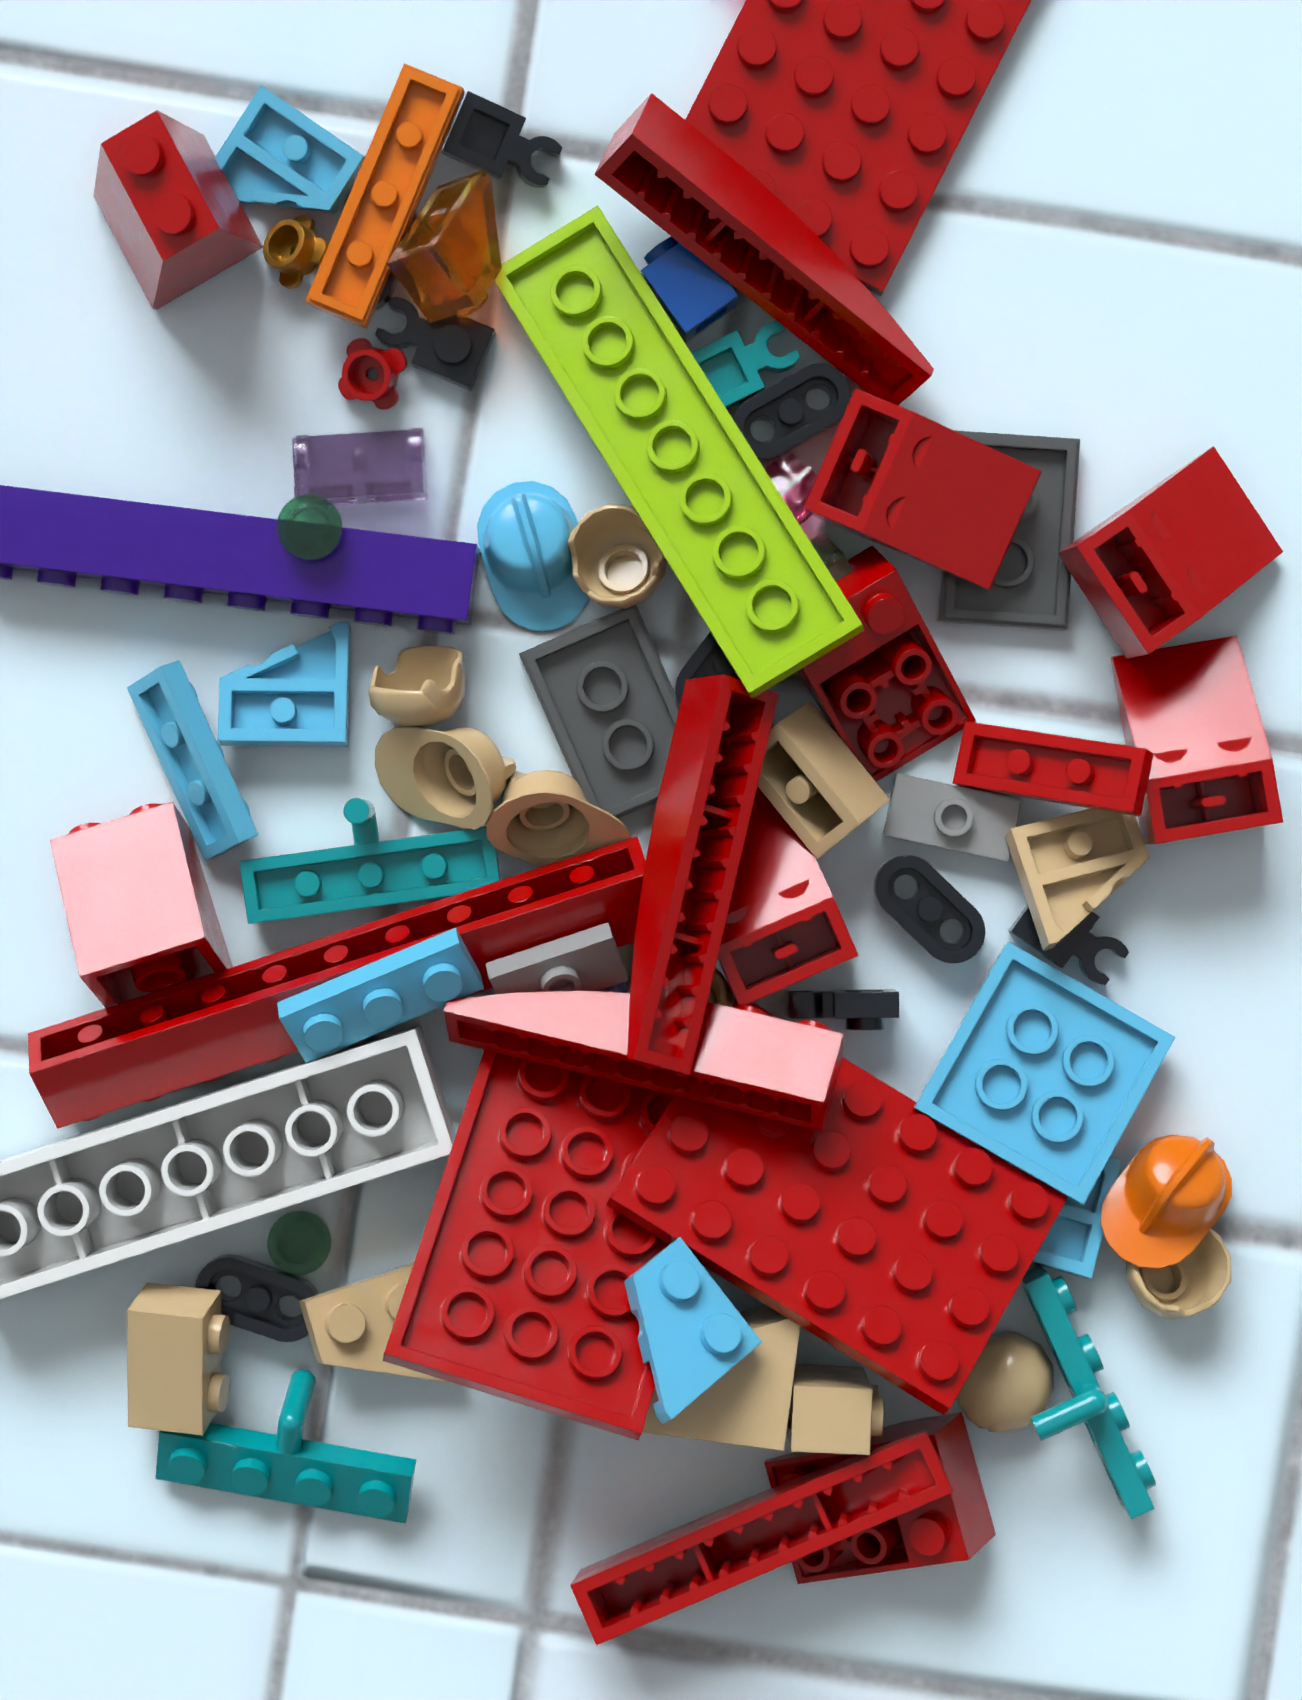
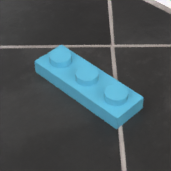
[127,660,258,861]
[277,928,484,1063]

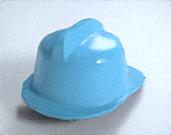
[477,481,589,631]

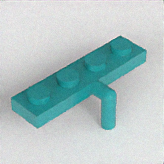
[239,798,501,924]
[1021,1265,1156,1519]
[155,1370,417,1524]

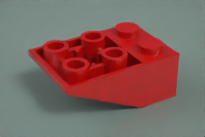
[803,388,1042,590]
[1057,446,1283,659]
[797,545,976,782]
[1110,635,1283,844]
[718,787,859,1005]
[764,1412,996,1584]

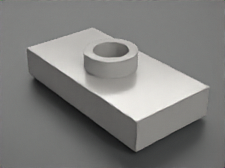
[883,773,1022,862]
[485,922,628,995]

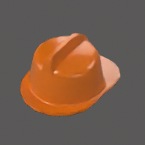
[1100,1134,1232,1269]

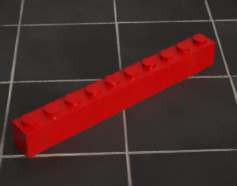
[28,836,645,1129]

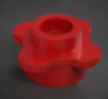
[338,338,407,410]

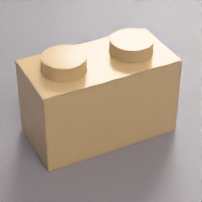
[758,701,890,859]
[127,1282,230,1436]
[786,1364,884,1455]

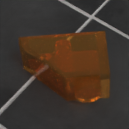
[386,170,502,323]

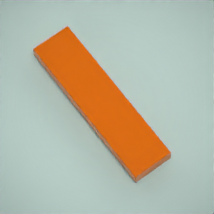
[305,63,465,329]

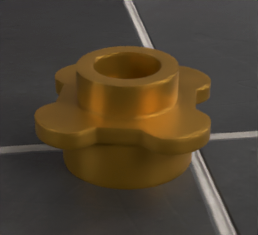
[263,215,329,289]

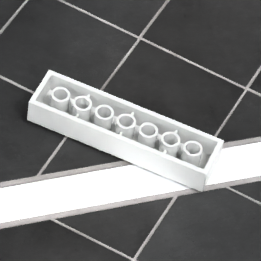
[0,1025,456,1299]

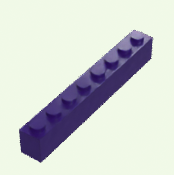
[0,485,480,635]

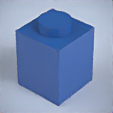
[641,236,738,344]

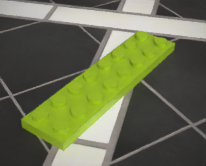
[489,205,864,699]

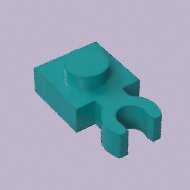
[691,320,800,409]

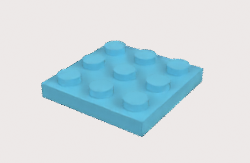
[913,942,1176,1205]

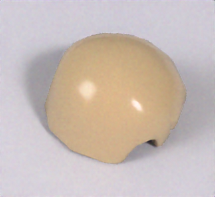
[568,504,667,609]
[368,645,466,727]
[1126,1229,1231,1319]
[956,1331,1054,1433]

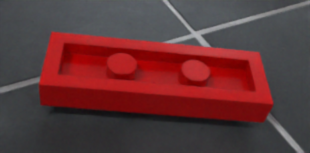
[952,721,1154,817]

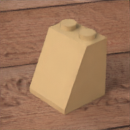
[642,1304,800,1451]

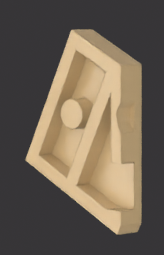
[1005,808,1150,951]
[299,1262,449,1382]

